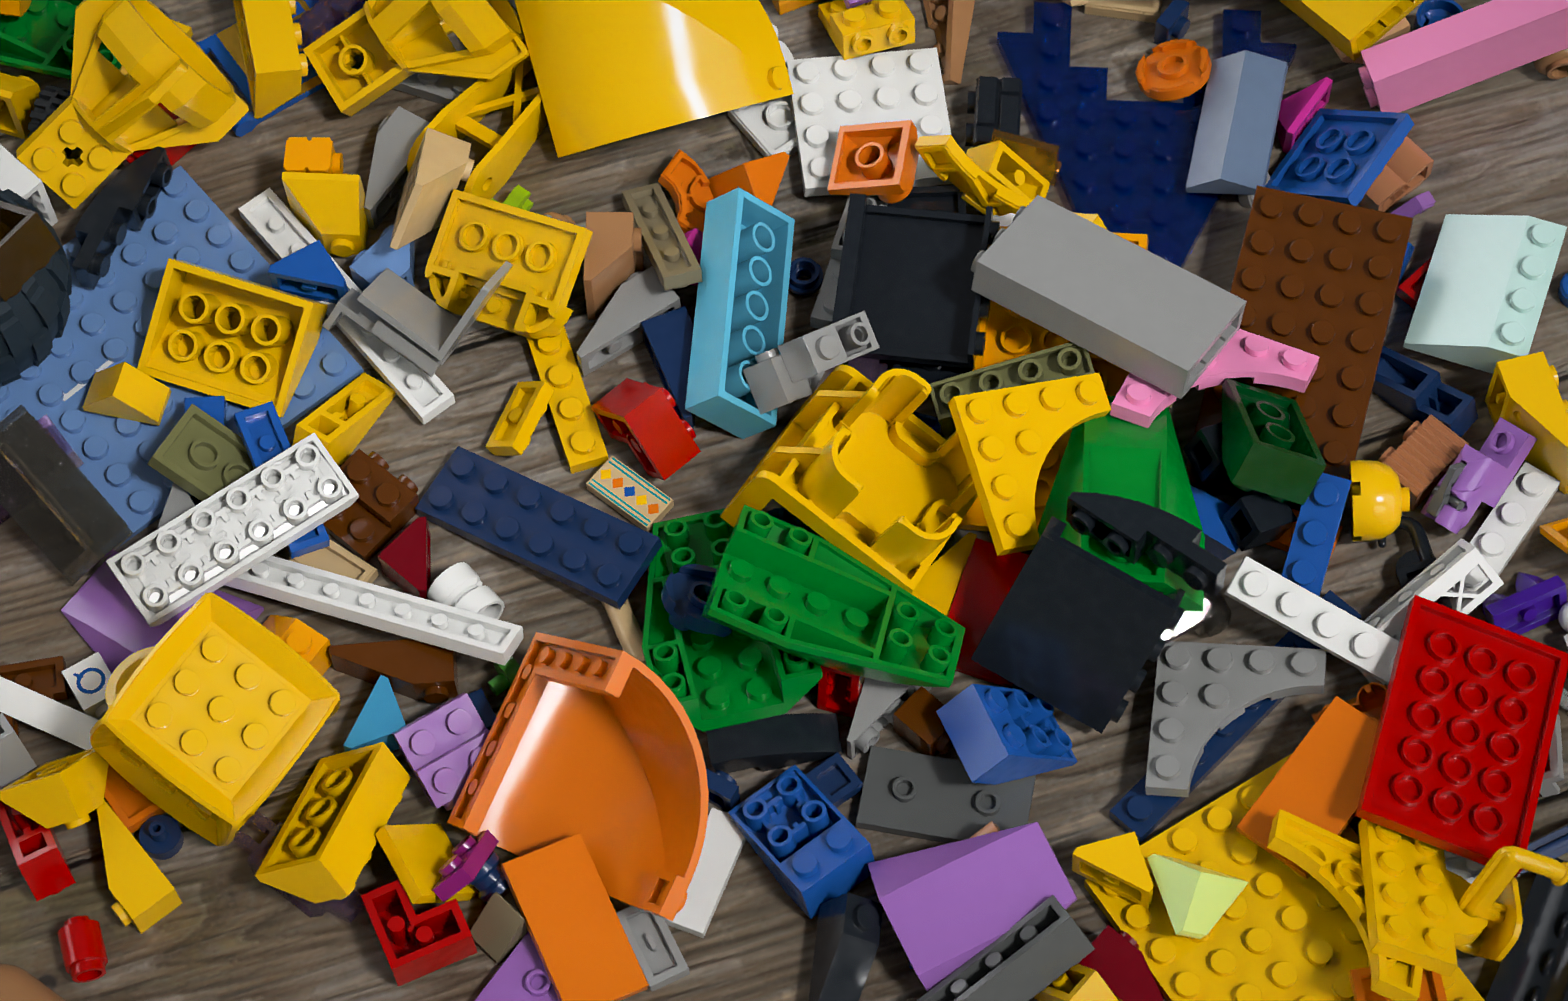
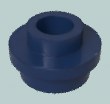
[789,257,823,296]

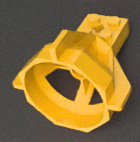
[16,0,249,210]
[303,0,529,117]

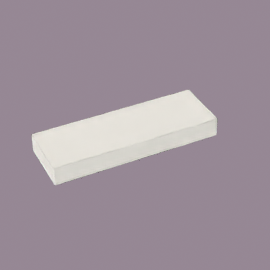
[664,808,746,938]

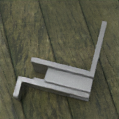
[322,260,513,377]

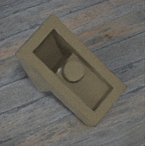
[470,891,528,965]

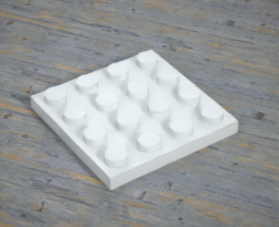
[786,48,952,197]

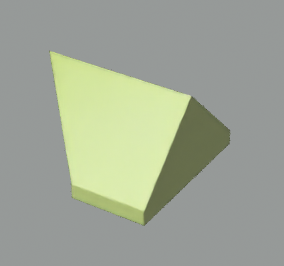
[1147,854,1249,939]

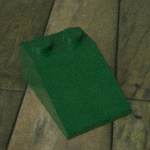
[1222,378,1326,505]

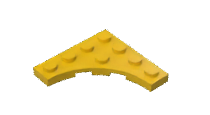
[948,373,1112,556]
[1267,809,1423,1001]

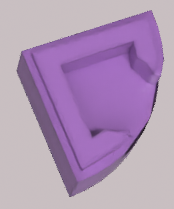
[1391,191,1436,218]

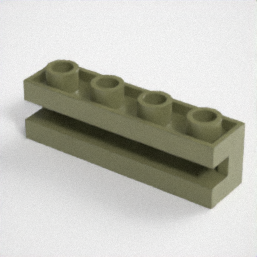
[930,342,1095,437]

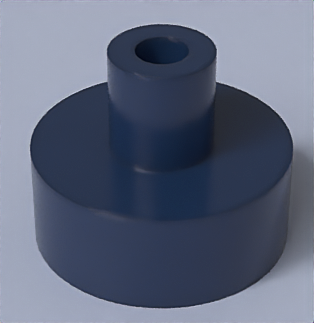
[139,815,184,860]

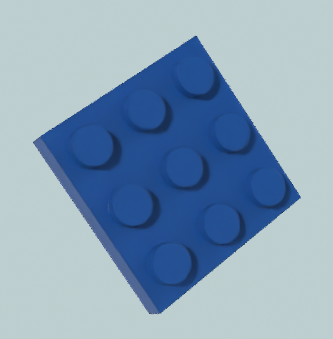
[1265,108,1414,206]

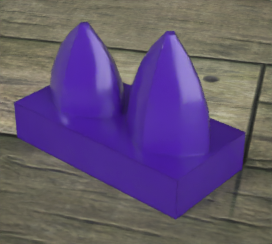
[1482,572,1567,635]

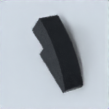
[706,713,843,773]

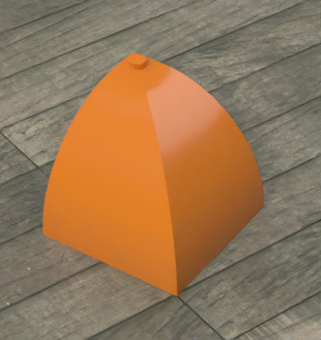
[447,632,709,921]

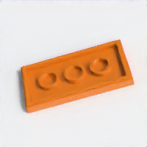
[1237,696,1378,879]
[501,833,649,1001]

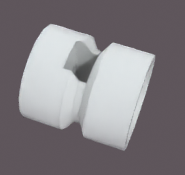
[427,562,505,619]

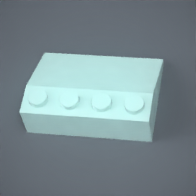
[1403,214,1567,374]

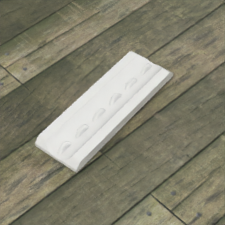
[106,433,359,627]

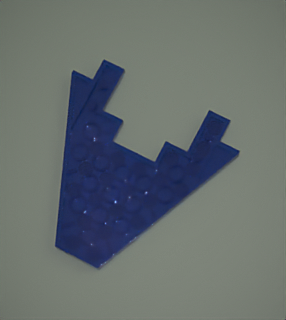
[997,2,1296,268]

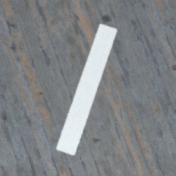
[0,676,99,750]

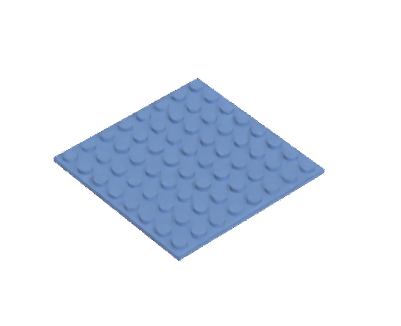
[0,165,364,556]

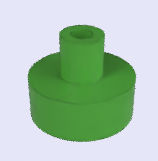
[487,656,520,696]

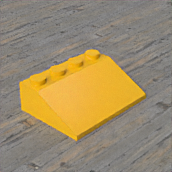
[137,258,328,417]

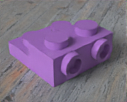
[392,692,490,811]

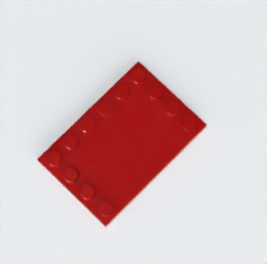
[1355,595,1568,877]

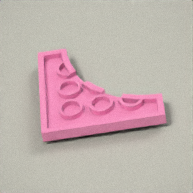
[1110,329,1320,428]

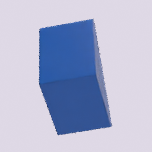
[268,240,348,304]

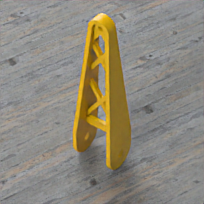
[407,43,548,200]

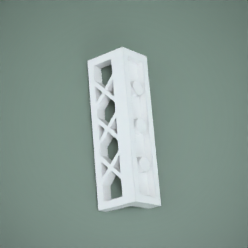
[1359,538,1504,685]

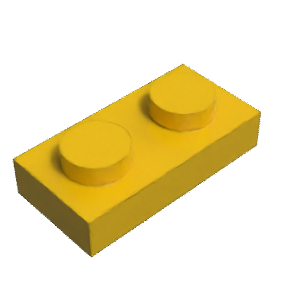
[485,381,554,456]

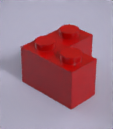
[591,378,701,481]
[361,879,477,987]

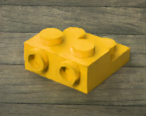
[818,0,915,60]

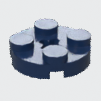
[661,564,732,637]

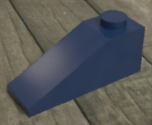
[641,306,696,430]

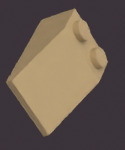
[390,127,474,250]

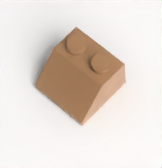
[583,212,644,320]

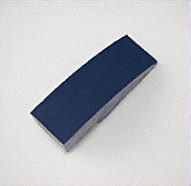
[1372,346,1478,437]

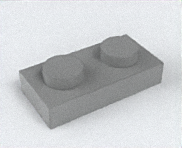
[617,906,690,992]

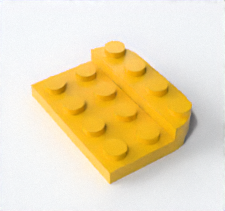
[425,189,593,339]

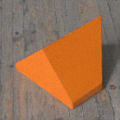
[708,152,790,206]

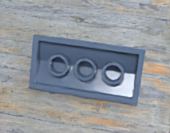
[1186,50,1288,195]

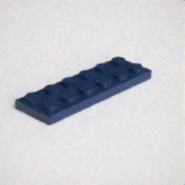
[415,446,662,610]

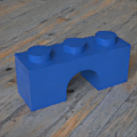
[1281,473,1352,597]

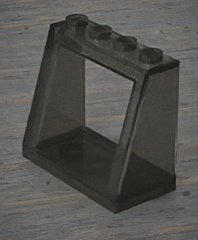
[0,405,135,586]

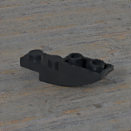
[72,146,173,290]
[1066,492,1227,598]

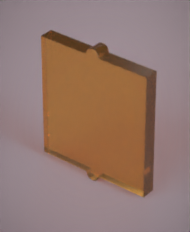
[991,129,1062,186]

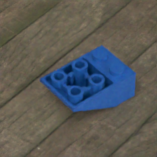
[936,683,1078,785]
[728,764,875,919]

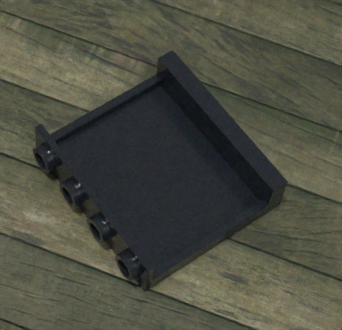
[832,193,1000,369]
[971,516,1186,734]

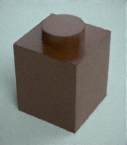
[893,686,953,756]

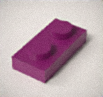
[433,829,499,902]

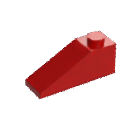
[0,801,76,901]

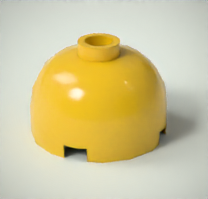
[1349,460,1410,542]

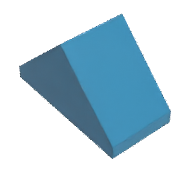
[343,675,406,752]

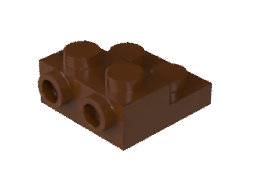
[323,449,419,563]

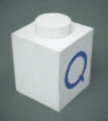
[62,652,111,720]

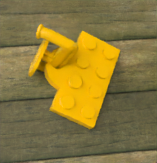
[1358,819,1568,977]

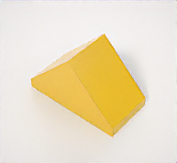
[83,362,171,426]
[1072,831,1154,909]

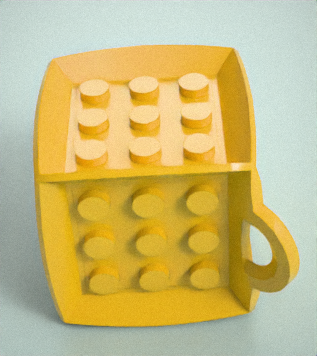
[90,592,341,847]

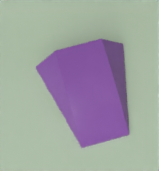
[61,551,264,674]
[867,822,1078,992]

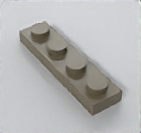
[621,183,703,290]

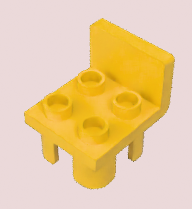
[719,364,978,593]

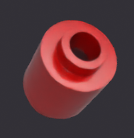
[57,915,108,983]

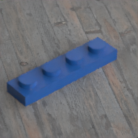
[234,401,330,559]

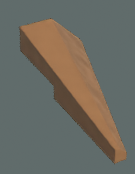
[923,0,975,85]

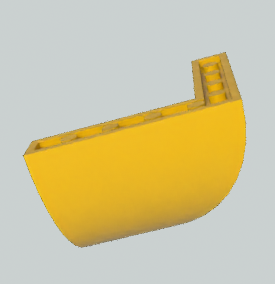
[515,0,794,158]

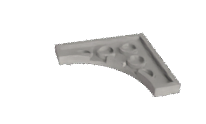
[1145,641,1327,797]

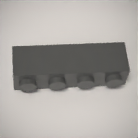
[917,895,1095,1001]

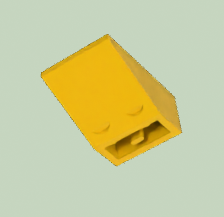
[1485,351,1568,494]

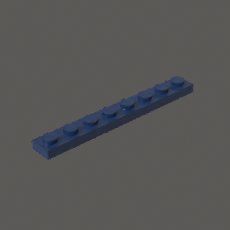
[1109,590,1362,844]

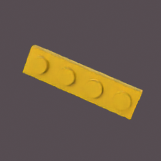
[526,327,609,474]

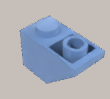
[349,225,415,292]

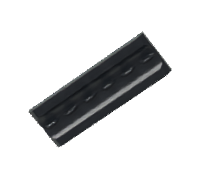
[1485,858,1568,1001]

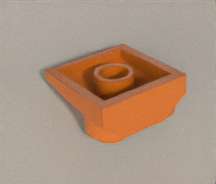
[827,120,919,203]

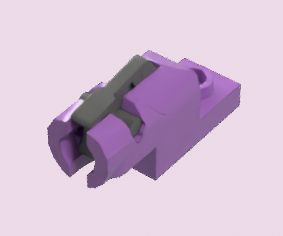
[1421,417,1537,534]

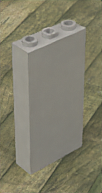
[971,195,1247,399]

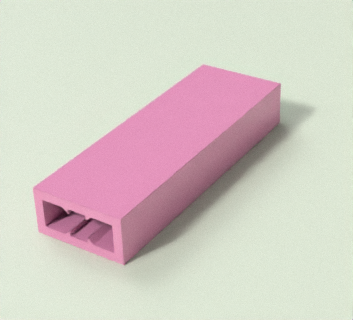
[1358,0,1568,113]

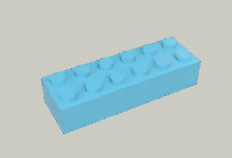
[685,187,795,439]

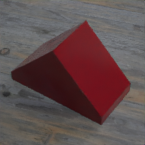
[378,517,431,600]

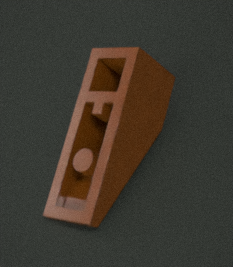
[329,639,459,703]

